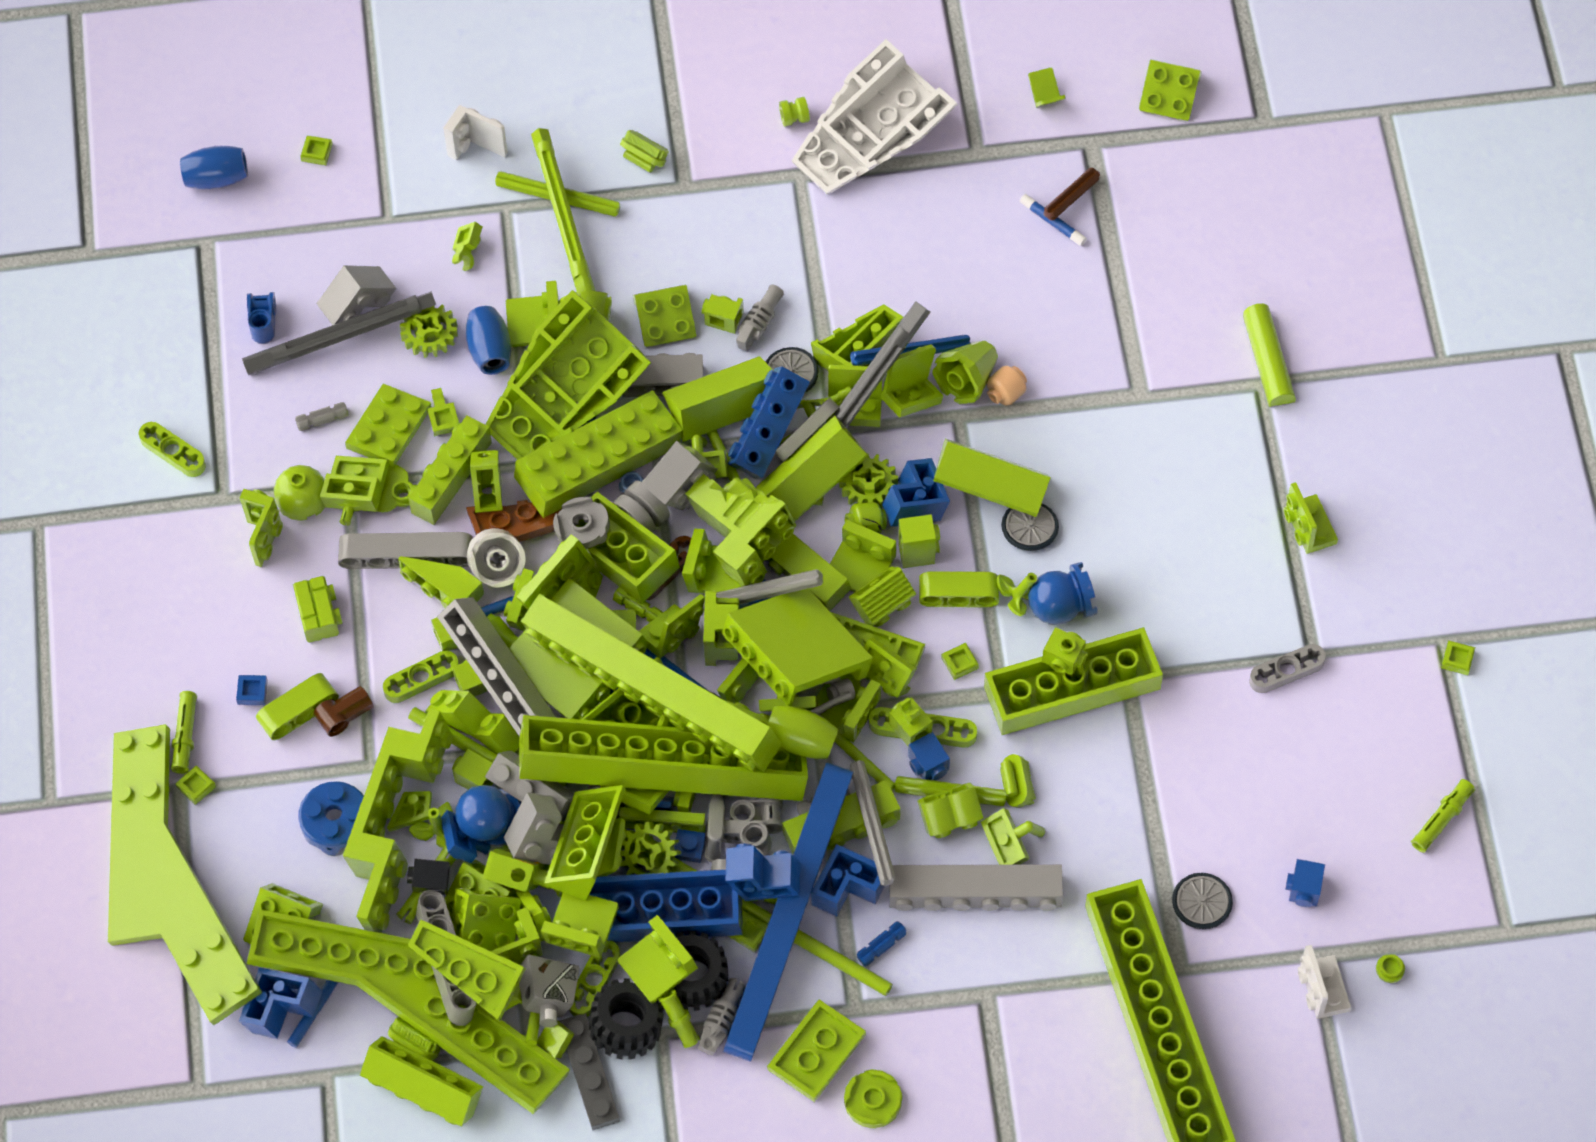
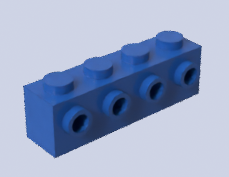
[728,367,810,479]

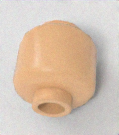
[987,366,1027,406]

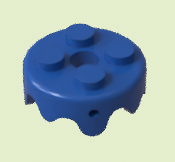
[298,781,364,856]

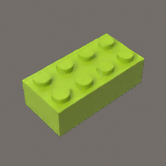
[575,492,680,604]

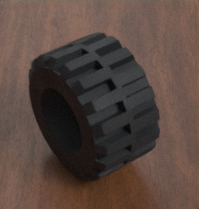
[672,931,728,1011]
[589,978,664,1059]

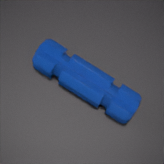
[857,921,907,966]

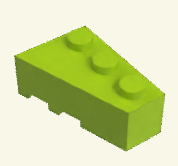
[811,304,904,370]

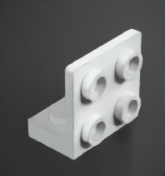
[443,105,508,160]
[1297,945,1351,1019]

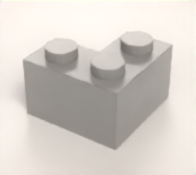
[316,265,397,325]
[504,792,564,865]

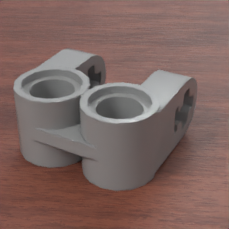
[711,820,772,870]

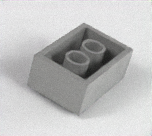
[641,441,718,511]

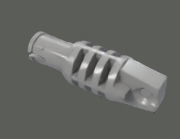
[736,284,784,351]
[697,978,746,1056]

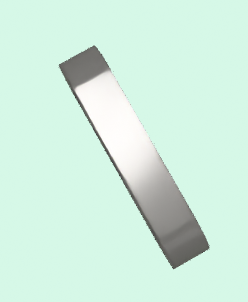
[775,397,839,462]
[1249,644,1326,693]

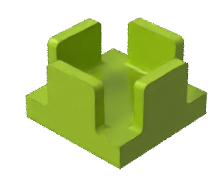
[703,591,740,666]

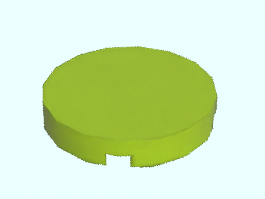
[844,1069,903,1128]

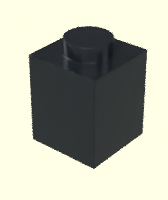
[407,859,450,895]

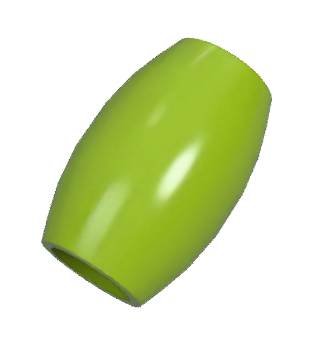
[767,705,838,759]

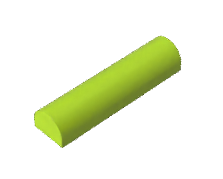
[1243,303,1296,407]

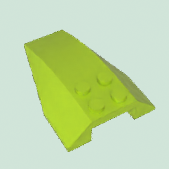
[485,290,651,460]

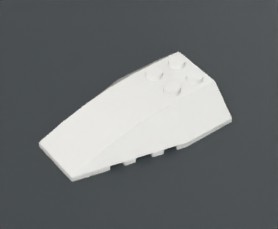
[791,39,958,195]

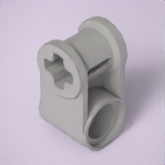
[729,798,783,834]

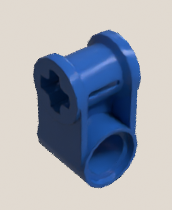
[247,292,276,344]

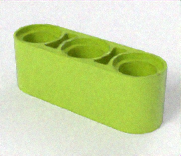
[919,571,999,607]
[256,673,339,740]

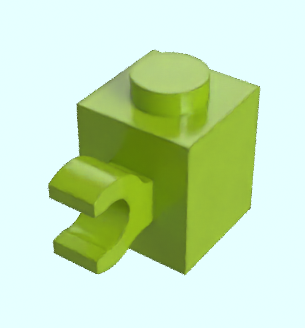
[889,697,933,746]

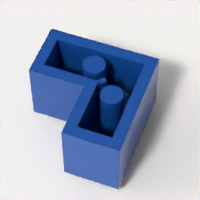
[883,458,950,527]
[725,843,801,901]
[811,844,885,917]
[239,967,323,1039]

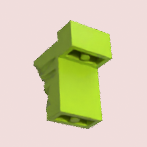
[685,474,797,587]

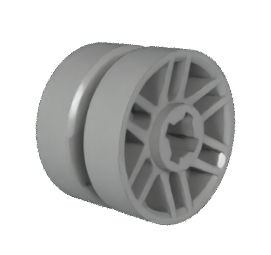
[613,481,670,533]

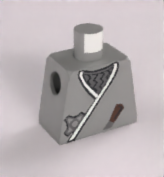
[519,955,580,1027]

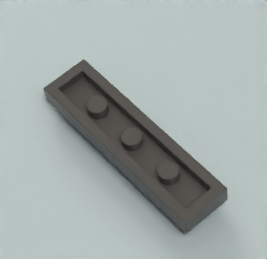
[559,1014,620,1131]

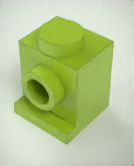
[701,294,744,334]

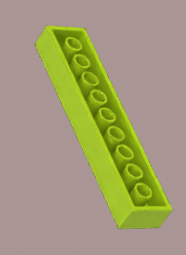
[521,594,782,772]
[519,715,808,801]
[1085,879,1236,1142]

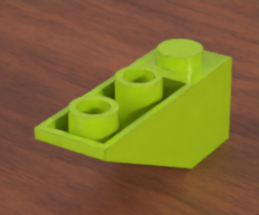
[398,556,484,608]

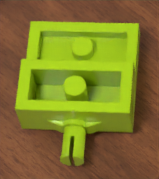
[320,455,390,526]

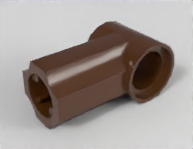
[313,686,374,737]

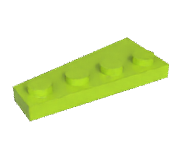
[408,919,526,1022]

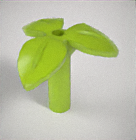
[997,573,1037,616]
[409,802,453,848]

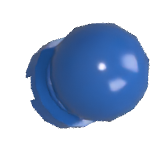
[1028,562,1098,625]
[455,785,522,846]

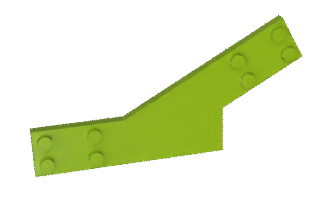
[108,724,263,1025]
[247,909,570,1115]

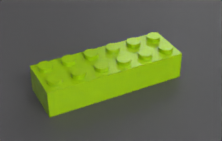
[514,390,683,518]
[984,627,1163,735]

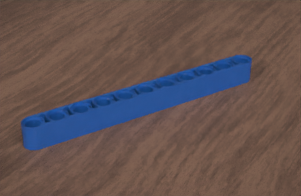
[723,762,854,1062]

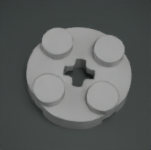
[553,497,610,549]

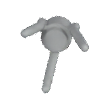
[810,677,855,714]

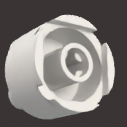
[467,528,526,588]

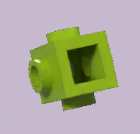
[1042,627,1088,675]

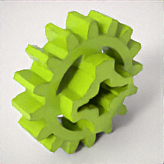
[400,304,458,358]
[839,453,898,508]
[620,822,681,875]

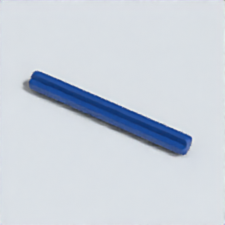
[850,335,971,366]

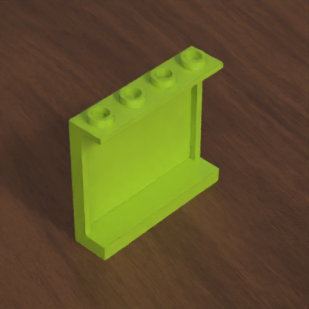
[509,578,649,719]
[722,589,873,706]

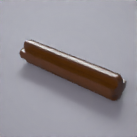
[1043,167,1100,221]

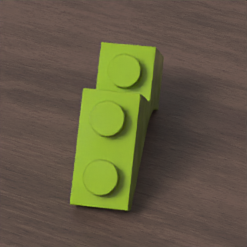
[425,690,520,754]

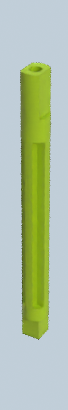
[531,128,595,296]

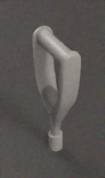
[705,794,725,862]

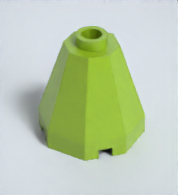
[932,340,998,404]

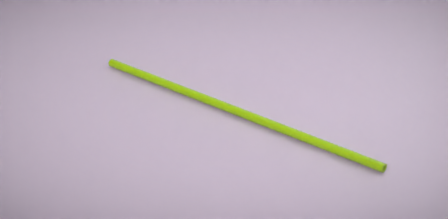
[408,707,893,996]

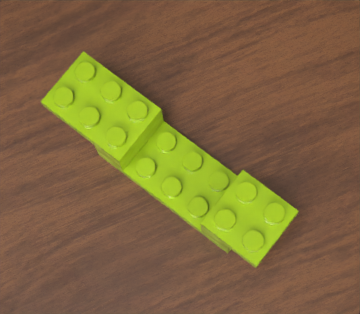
[343,708,453,933]

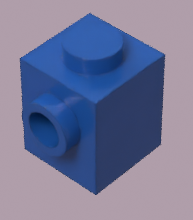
[908,732,950,781]
[1285,859,1325,907]

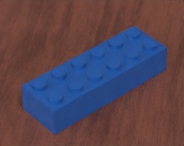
[589,869,743,942]

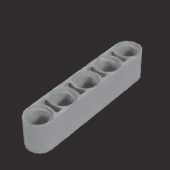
[338,532,473,569]
[416,890,476,1025]

